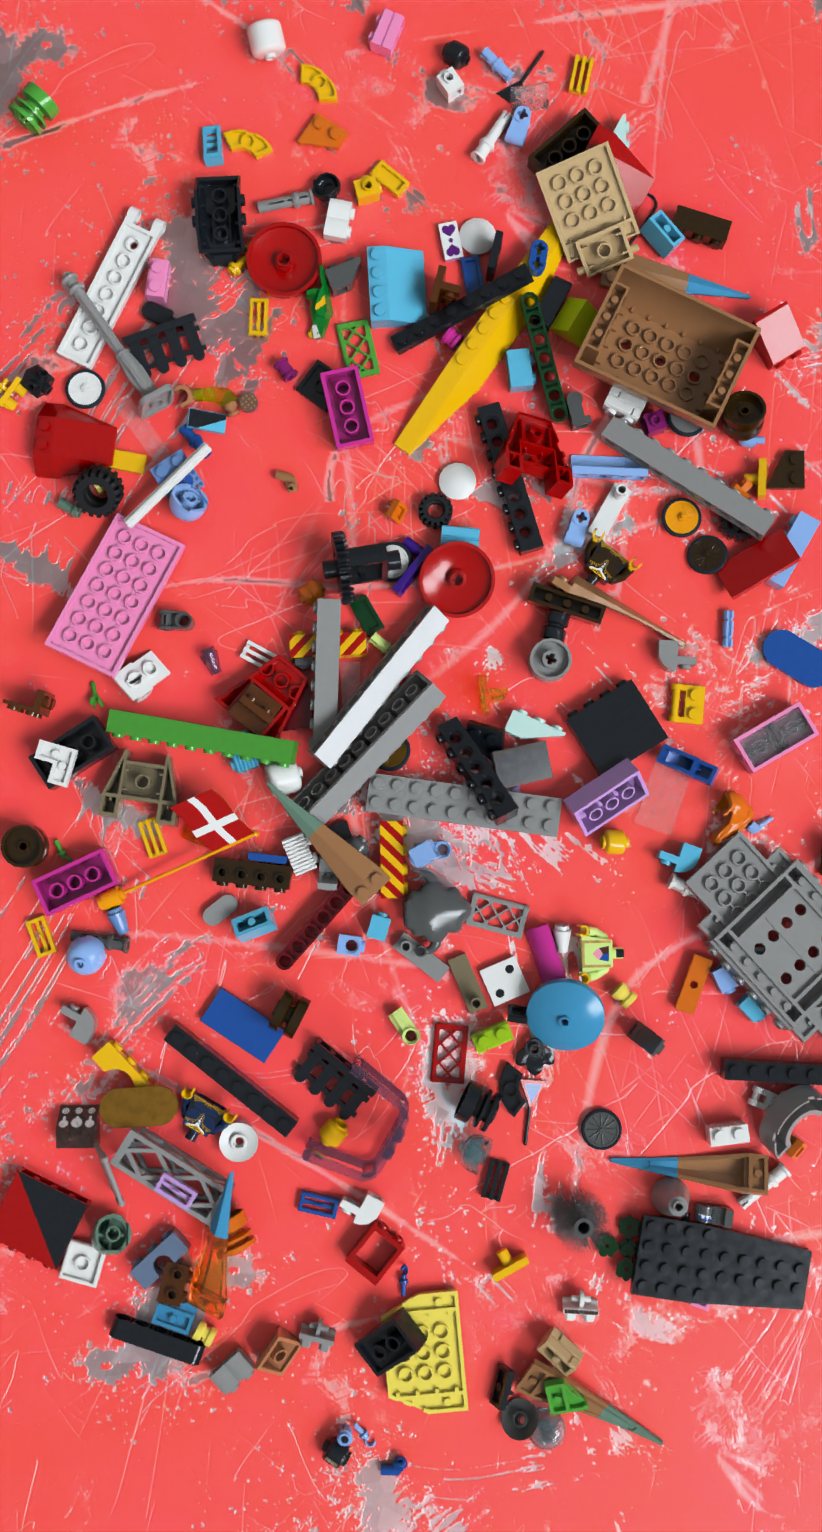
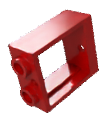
[345,1220,405,1286]

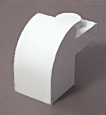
[339,1190,385,1225]

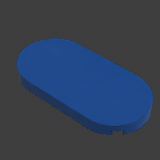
[762,630,822,688]

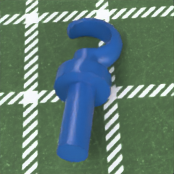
[399,1264,408,1296]

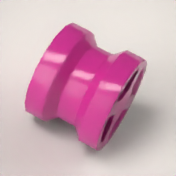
[441,326,464,351]

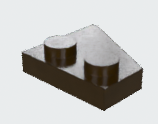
[767,451,805,490]

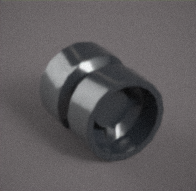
[540,610,570,643]

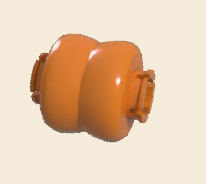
[297,579,326,607]

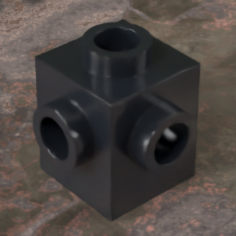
[20,364,55,399]

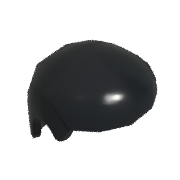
[312,172,341,202]

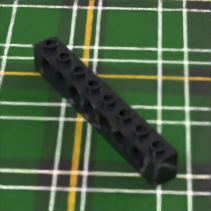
[474,402,544,556]

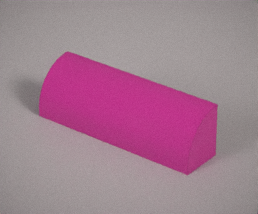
[525,923,566,984]

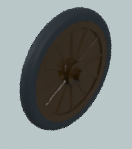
[687,536,728,574]

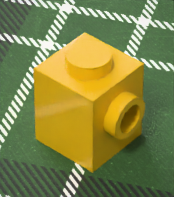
[353,175,383,206]

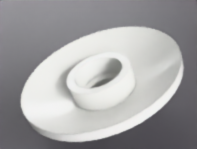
[219,1122,258,1162]

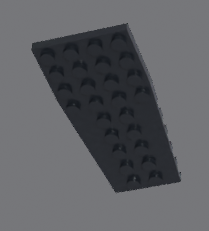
[630,1213,812,1310]

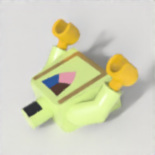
[575,924,624,984]

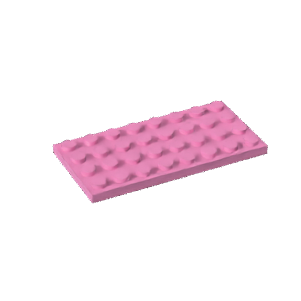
[44,513,186,679]

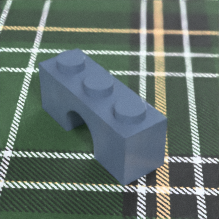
[129,1228,192,1290]

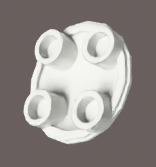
[459,218,496,256]
[439,463,476,500]

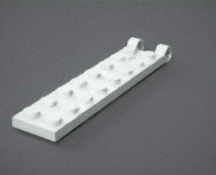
[56,206,167,370]

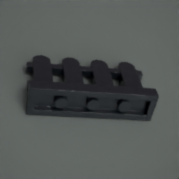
[122,312,207,378]
[294,1037,379,1120]

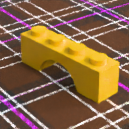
[92,1039,158,1086]

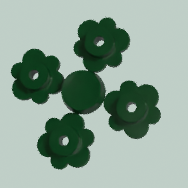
[596,1215,640,1281]

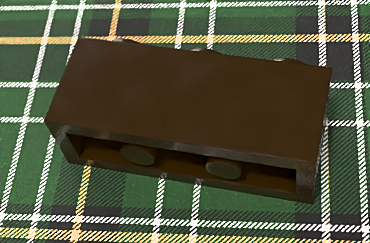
[672,205,732,250]

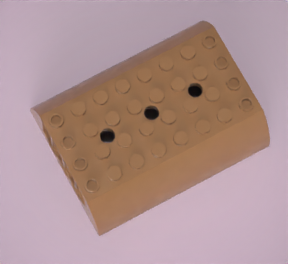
[572,263,761,433]

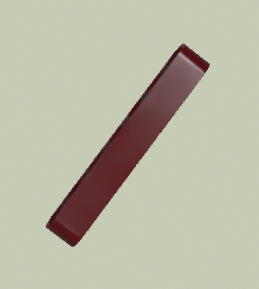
[276,883,353,970]

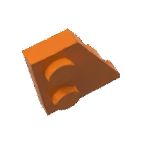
[297,112,349,151]

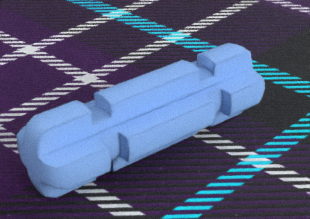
[722,610,734,648]

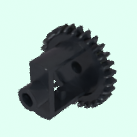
[322,531,401,605]

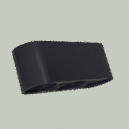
[531,275,572,332]

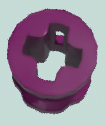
[273,357,298,383]

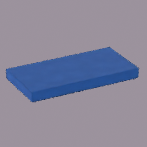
[200,988,284,1063]

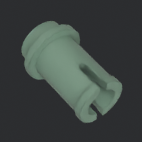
[57,497,82,518]

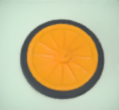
[662,498,702,538]

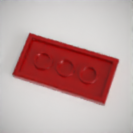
[716,528,801,600]

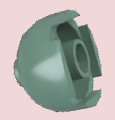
[90,1214,132,1255]

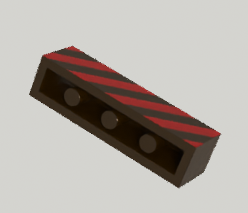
[526,582,607,627]

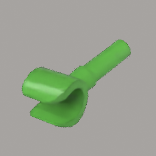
[89,682,104,709]

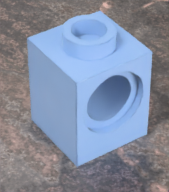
[408,839,441,868]
[336,933,366,957]

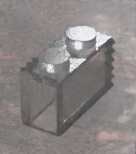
[509,82,550,115]

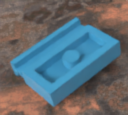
[151,1302,198,1335]

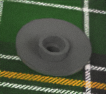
[501,1398,539,1441]

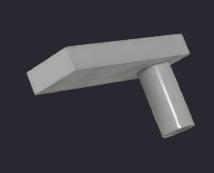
[393,932,450,983]

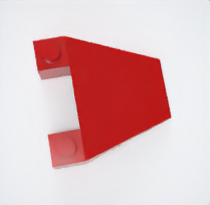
[494,411,573,499]

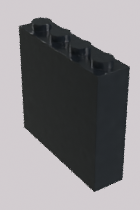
[565,679,669,776]

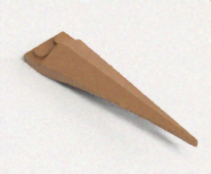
[546,575,687,648]

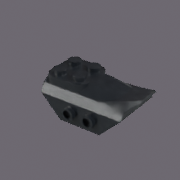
[191,175,247,267]

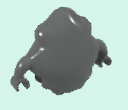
[402,868,472,957]

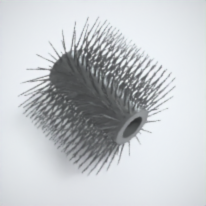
[549,1188,613,1257]

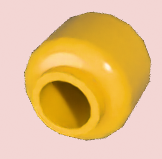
[600,829,629,854]
[319,1118,348,1147]

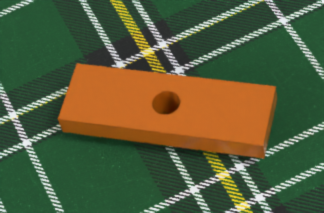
[674,954,713,1015]

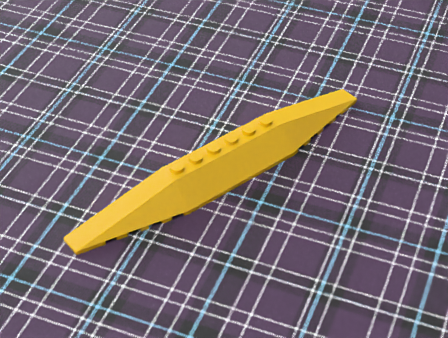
[394,221,564,456]

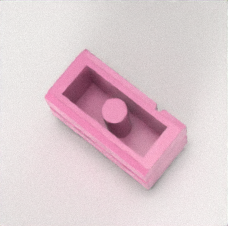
[368,8,405,59]
[145,258,172,305]

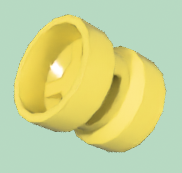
[610,982,638,1009]
[192,1320,218,1348]

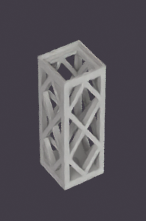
[110,1127,236,1227]

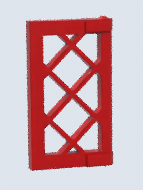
[430,1022,469,1084]

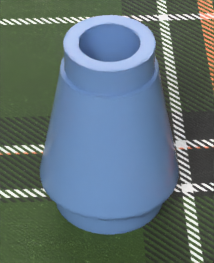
[107,905,130,935]

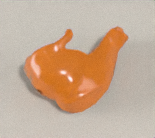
[710,790,754,845]

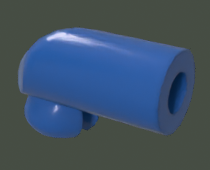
[381,1456,407,1476]

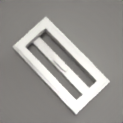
[239,640,277,668]

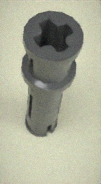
[70,929,131,954]

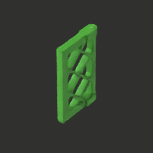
[336,319,380,378]

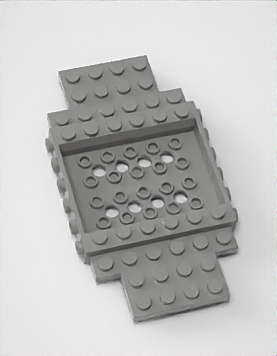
[684,831,822,1043]

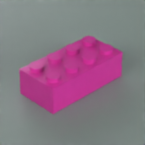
[320,365,374,452]
[31,848,122,916]

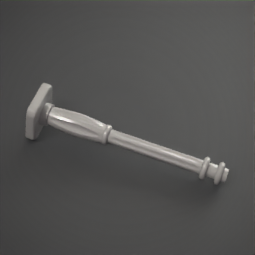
[61,271,174,420]

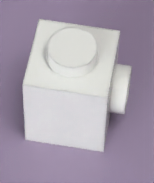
[436,66,464,103]

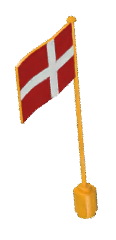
[96,789,259,910]

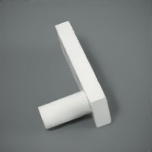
[587,482,632,541]

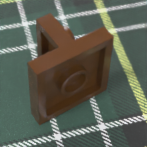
[429,265,461,315]
[228,682,282,735]

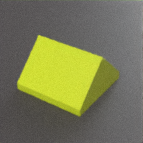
[549,297,598,348]

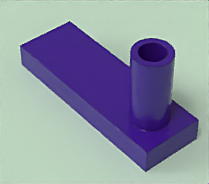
[392,536,434,598]

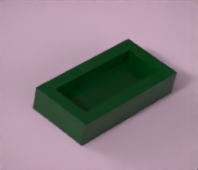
[349,594,385,637]

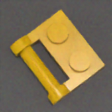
[668,683,706,725]

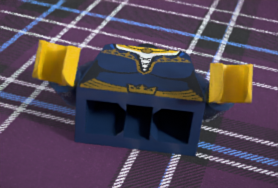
[181,1085,238,1142]

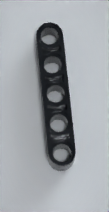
[109,1313,206,1366]

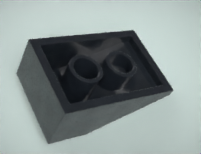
[354,1307,427,1377]

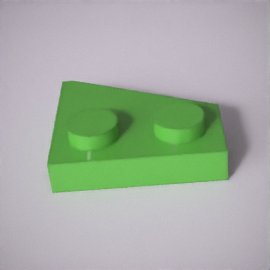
[544,1377,588,1415]

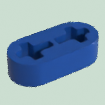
[527,240,548,277]

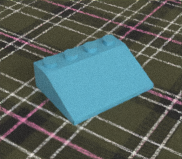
[367,246,427,329]

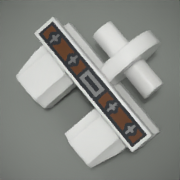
[562,1289,599,1322]

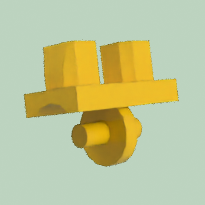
[0,376,28,412]

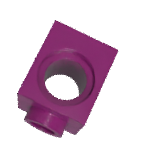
[640,409,668,438]

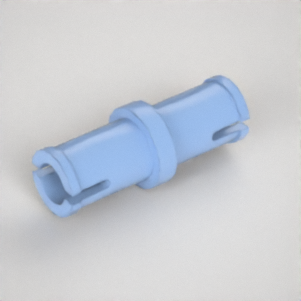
[480,47,515,83]

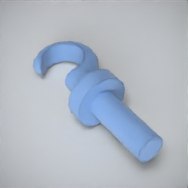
[353,1422,376,1447]

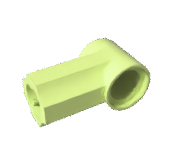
[388,1007,420,1045]

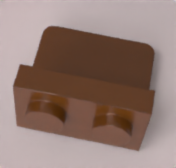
[3,689,56,719]

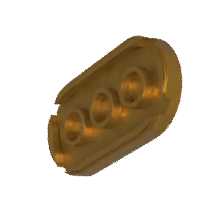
[99,1085,179,1128]

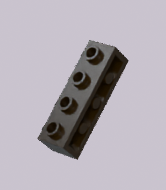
[212,858,293,893]

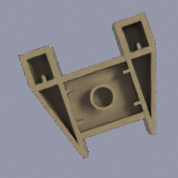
[98,749,180,828]

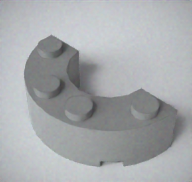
[759,1085,822,1159]

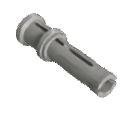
[257,188,315,214]

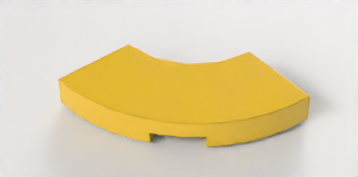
[301,64,338,103]
[223,129,273,160]

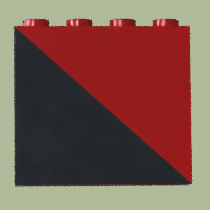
[0,1167,92,1270]

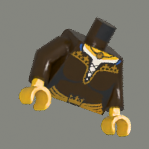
[583,528,642,586]

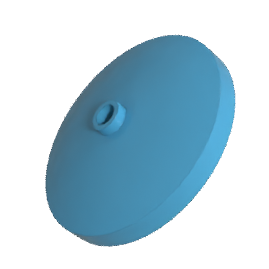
[526,978,605,1051]

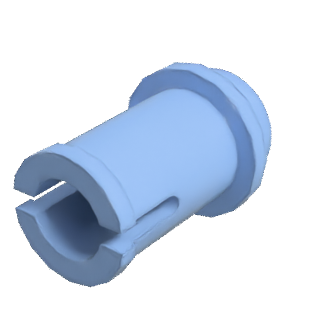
[337,1424,353,1446]

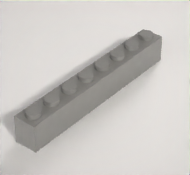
[309,598,341,748]

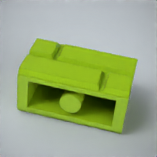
[470,1019,514,1054]

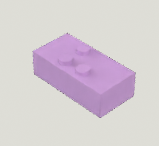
[563,758,650,836]

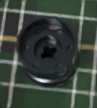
[454,1080,501,1132]

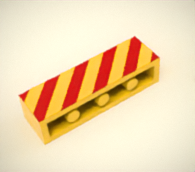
[289,629,367,660]
[380,821,408,899]

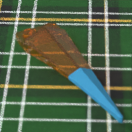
[187,1172,234,1321]

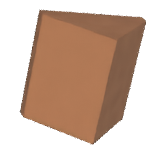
[255,1325,301,1376]

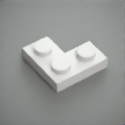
[34,739,79,788]

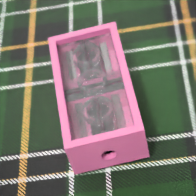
[729,701,820,774]

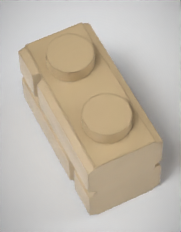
[536,1327,584,1377]

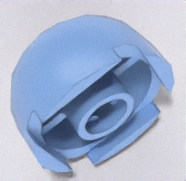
[169,483,208,522]
[66,935,107,975]

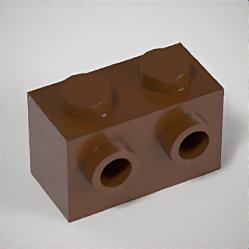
[156,1261,194,1307]

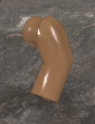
[275,470,298,493]

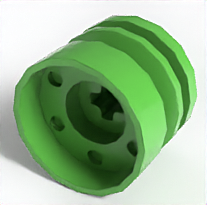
[8,81,60,136]

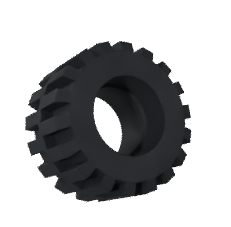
[72,464,125,518]

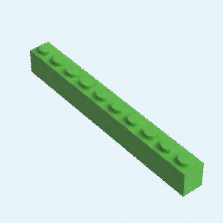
[106,709,299,768]

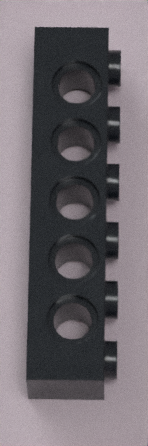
[435,716,519,826]

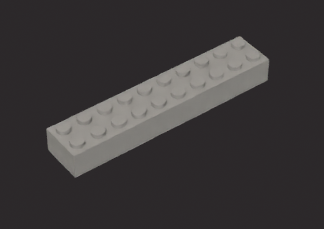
[284,670,446,824]
[365,773,562,837]

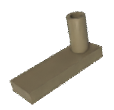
[448,953,488,1014]

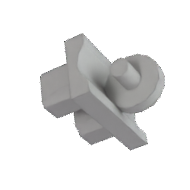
[299,1317,336,1353]

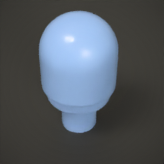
[738,436,765,447]

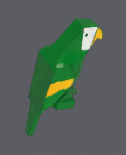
[305,265,334,340]

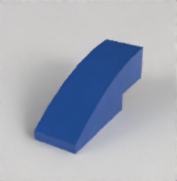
[656,744,720,787]

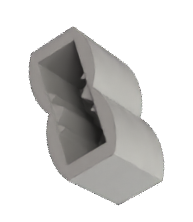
[209,1347,255,1395]

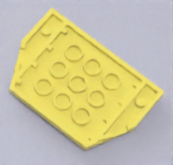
[381,1289,469,1414]

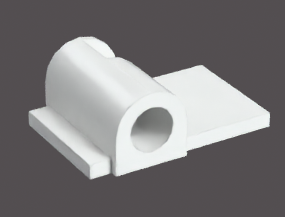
[113,651,171,703]

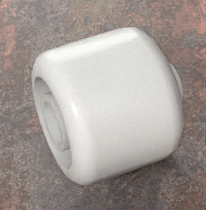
[247,18,286,61]
[264,761,303,798]

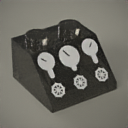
[56,1104,100,1148]

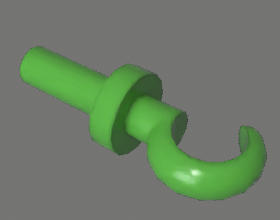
[54,839,72,866]

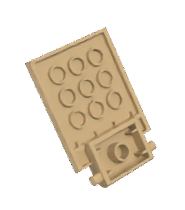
[536,141,640,278]

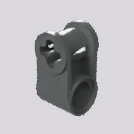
[157,609,195,631]

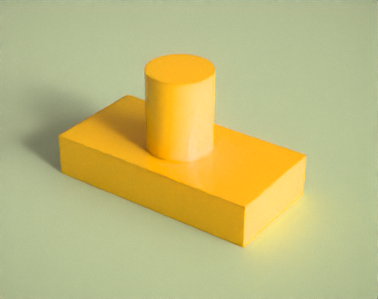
[744,458,767,500]
[491,1247,530,1283]

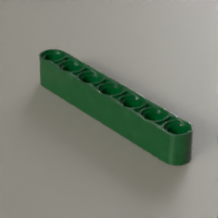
[521,292,568,424]

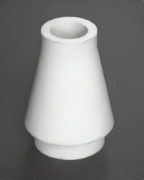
[552,924,572,953]

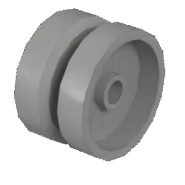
[528,638,572,683]

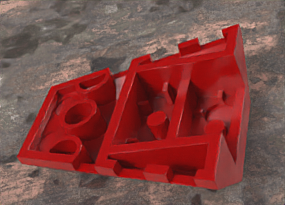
[214,654,309,738]

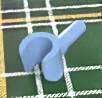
[747,816,774,834]

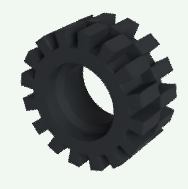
[418,492,453,529]

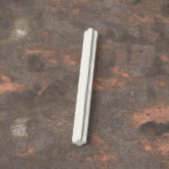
[124,442,212,528]

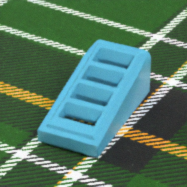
[202,125,224,167]

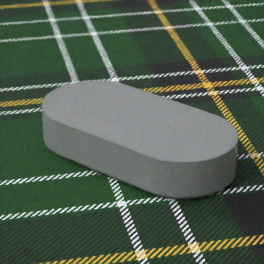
[203,894,238,926]

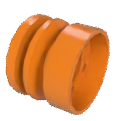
[205,1208,256,1259]

